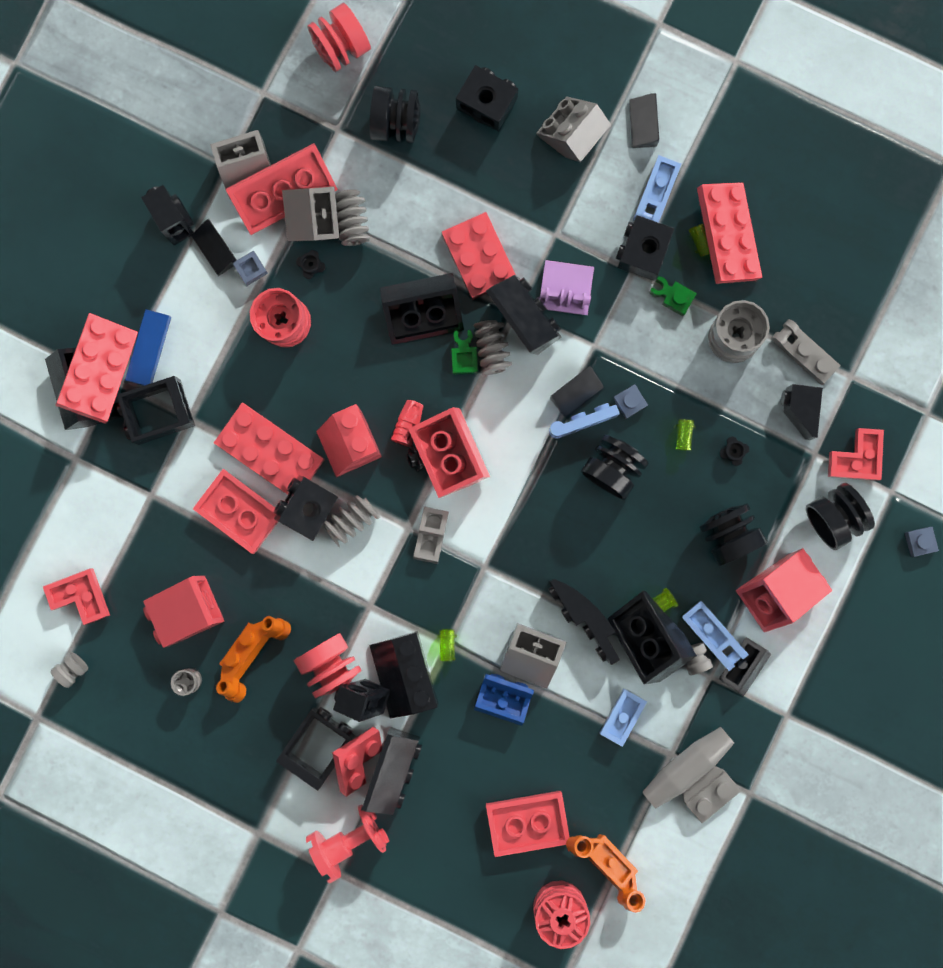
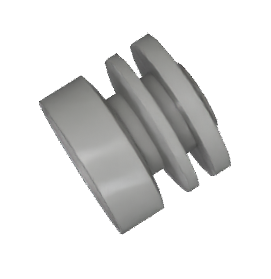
[708,300,770,363]

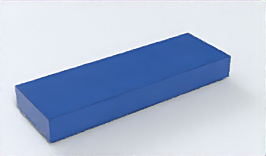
[125,309,172,386]

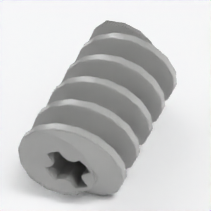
[335,190,370,246]
[473,320,512,375]
[323,495,380,547]

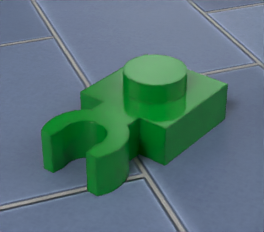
[649,276,697,316]
[451,330,478,375]

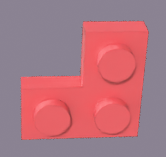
[828,428,884,481]
[43,568,110,625]
[332,727,382,797]

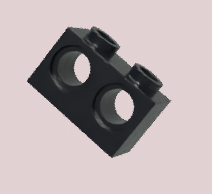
[333,679,391,722]

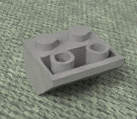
[536,96,611,162]
[210,130,271,200]
[282,187,339,241]
[499,623,567,689]

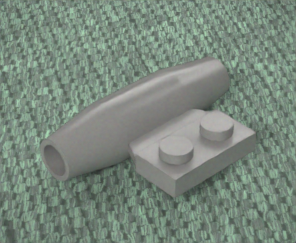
[643,727,741,823]

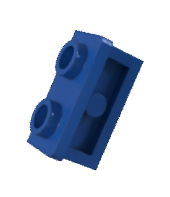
[474,674,534,726]

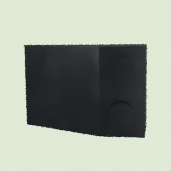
[607,591,697,685]

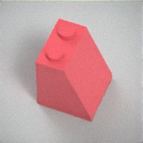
[316,404,382,477]
[736,548,832,632]
[143,576,225,648]

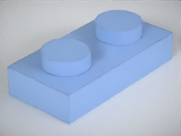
[599,688,647,747]

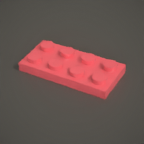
[226,143,338,235]
[697,183,762,284]
[55,313,138,424]
[214,402,325,495]

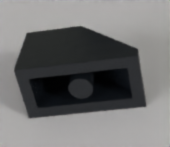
[781,384,823,440]

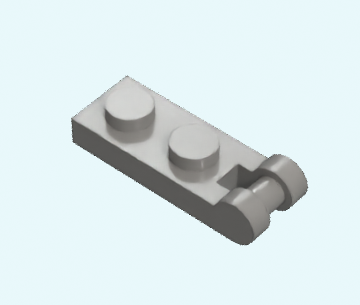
[771,319,841,385]

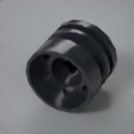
[370,86,421,144]
[580,435,649,500]
[805,483,875,550]
[699,503,768,566]

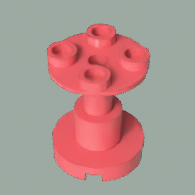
[306,804,389,883]

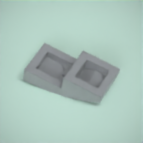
[413,507,449,564]

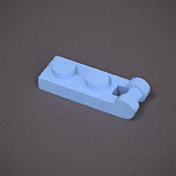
[633,155,681,223]
[549,403,620,439]
[682,601,749,671]

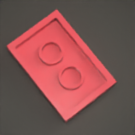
[441,212,516,300]
[193,469,278,554]
[486,791,570,857]

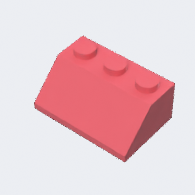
[408,407,490,498]

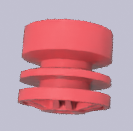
[307,2,371,72]
[250,288,311,347]
[293,633,362,698]
[533,881,590,949]

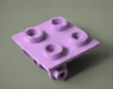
[540,260,594,315]

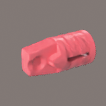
[391,400,423,447]

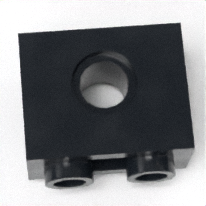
[456,65,518,131]
[141,185,195,245]
[615,215,675,281]
[274,475,338,541]

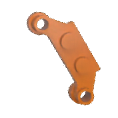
[216,616,291,703]
[566,834,645,913]

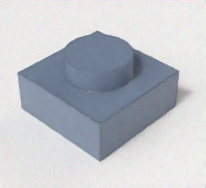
[233,250,268,286]
[613,384,648,419]
[905,526,939,557]

